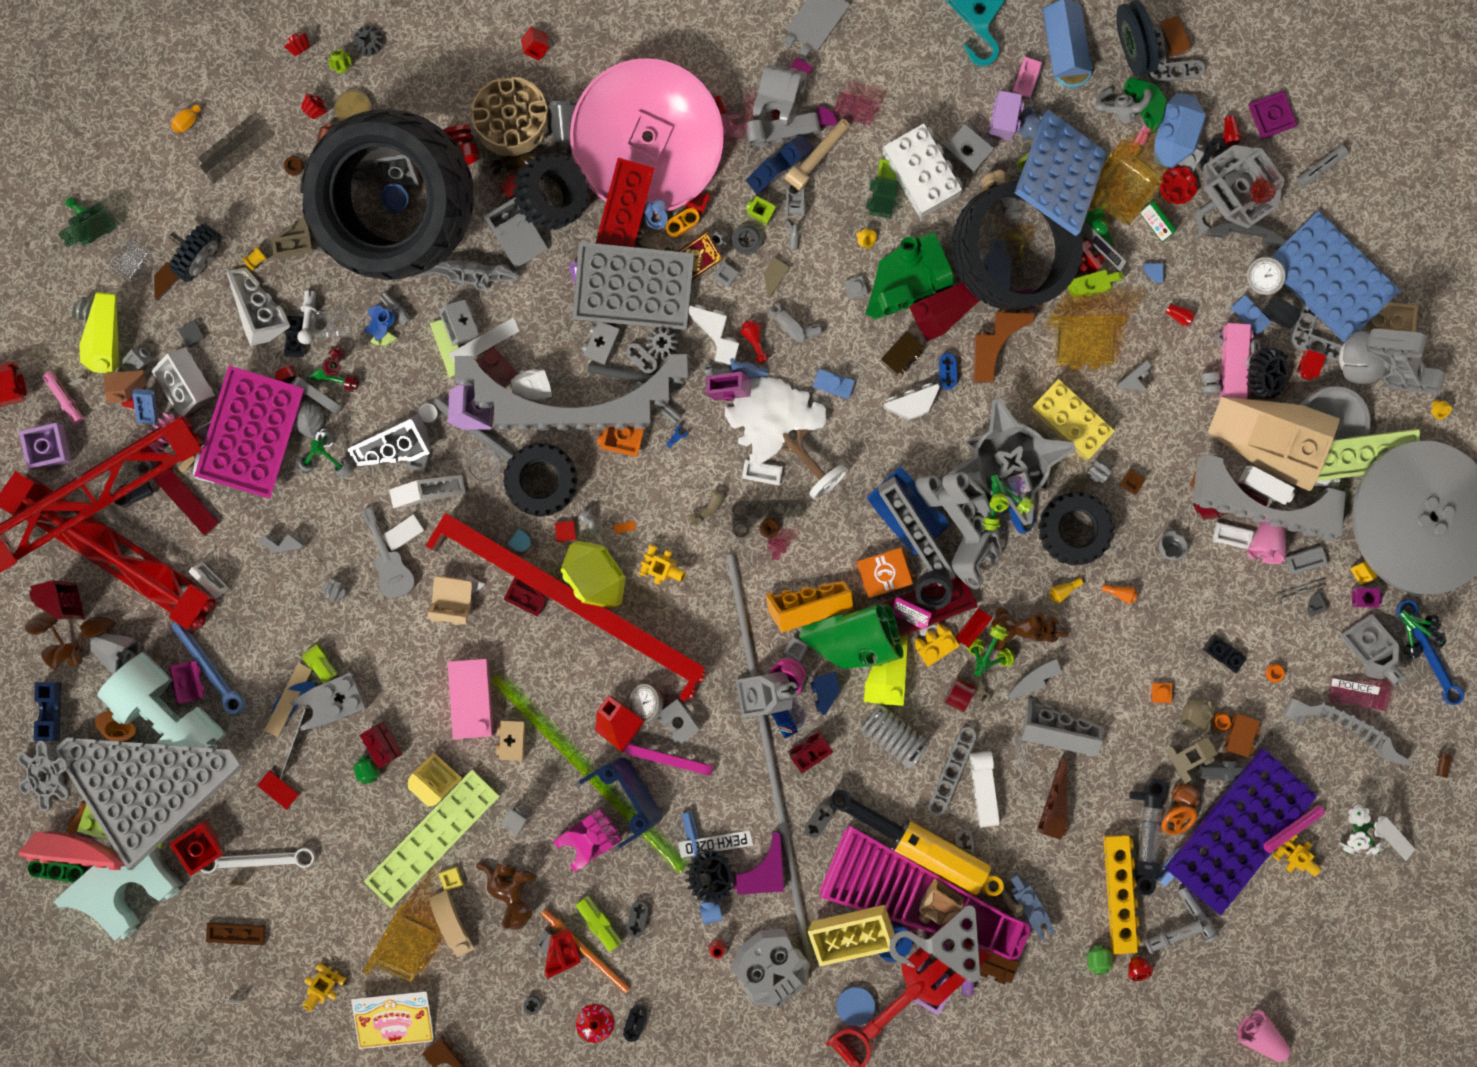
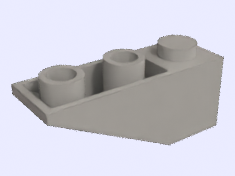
[501,804,532,836]

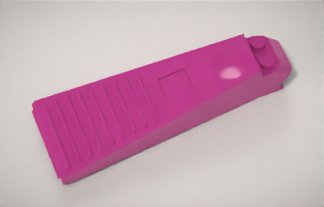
[819,825,1030,960]

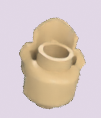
[979,169,1011,199]

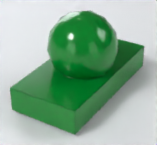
[1085,208,1113,250]

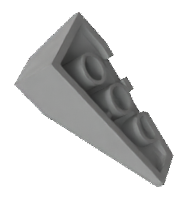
[352,147,420,188]
[347,413,430,466]

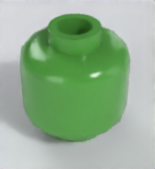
[1086,945,1113,975]

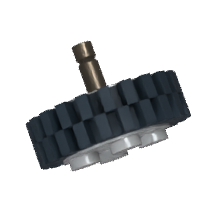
[169,224,222,282]

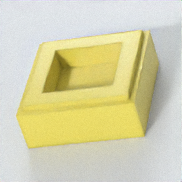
[438,866,464,891]

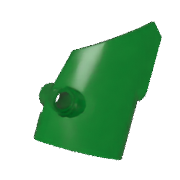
[865,231,954,320]
[798,604,904,669]

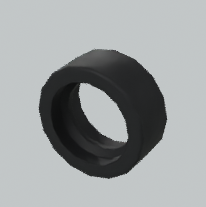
[916,571,953,610]

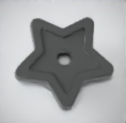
[133,461,157,477]

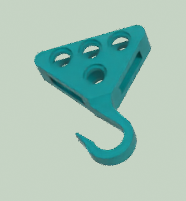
[945,0,1006,67]

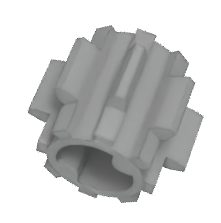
[708,230,726,253]
[1087,459,1113,483]
[322,579,348,603]

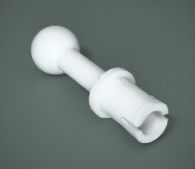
[298,290,317,344]

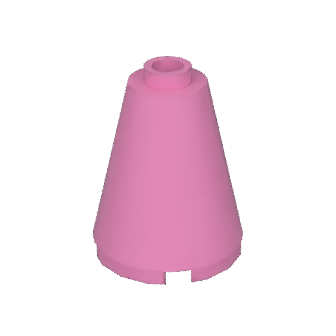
[1247,509,1286,564]
[1236,1010,1290,1062]

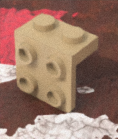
[427,575,473,625]

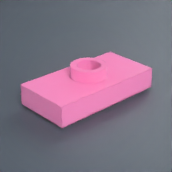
[1012,56,1042,99]

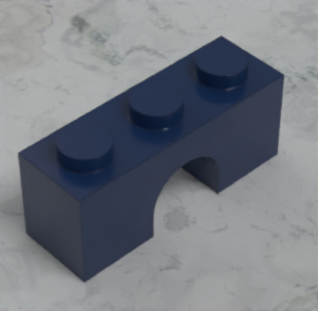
[34,682,61,741]

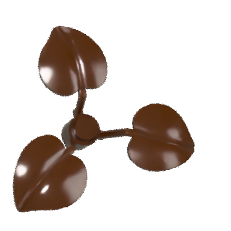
[25,613,116,670]

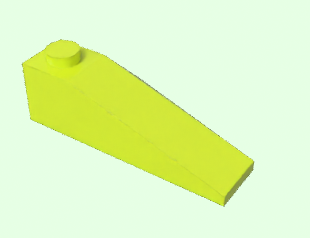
[79,292,119,373]
[864,635,908,706]

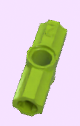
[575,895,622,952]

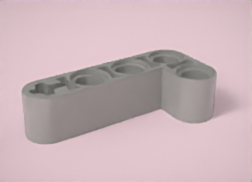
[745,113,821,148]

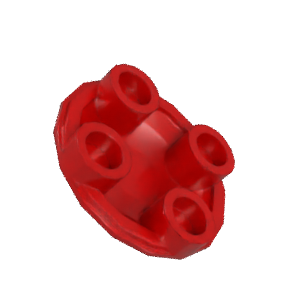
[1159,167,1197,205]

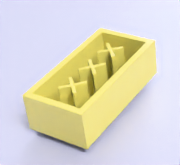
[1030,379,1115,461]
[808,905,895,966]

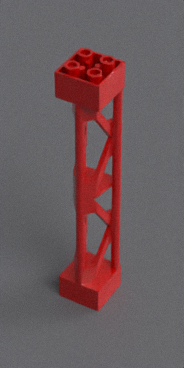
[0,414,203,573]

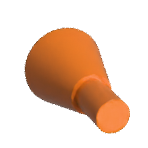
[1102,584,1138,605]

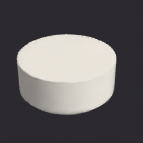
[418,403,438,423]

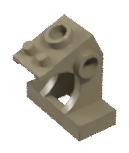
[1165,736,1218,784]

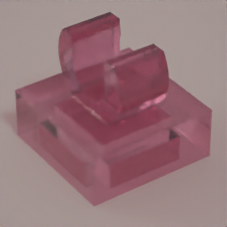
[767,538,787,560]

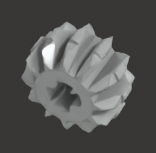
[646,327,678,360]

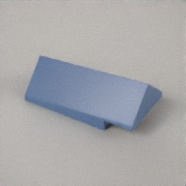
[1043,0,1092,78]

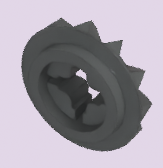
[353,25,383,56]
[732,224,762,255]

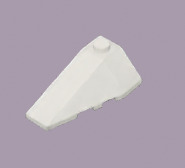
[227,267,290,346]

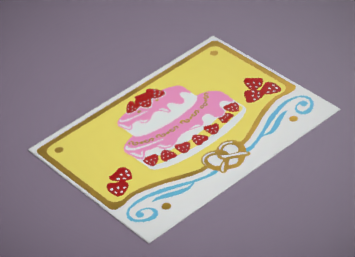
[351,991,434,1049]

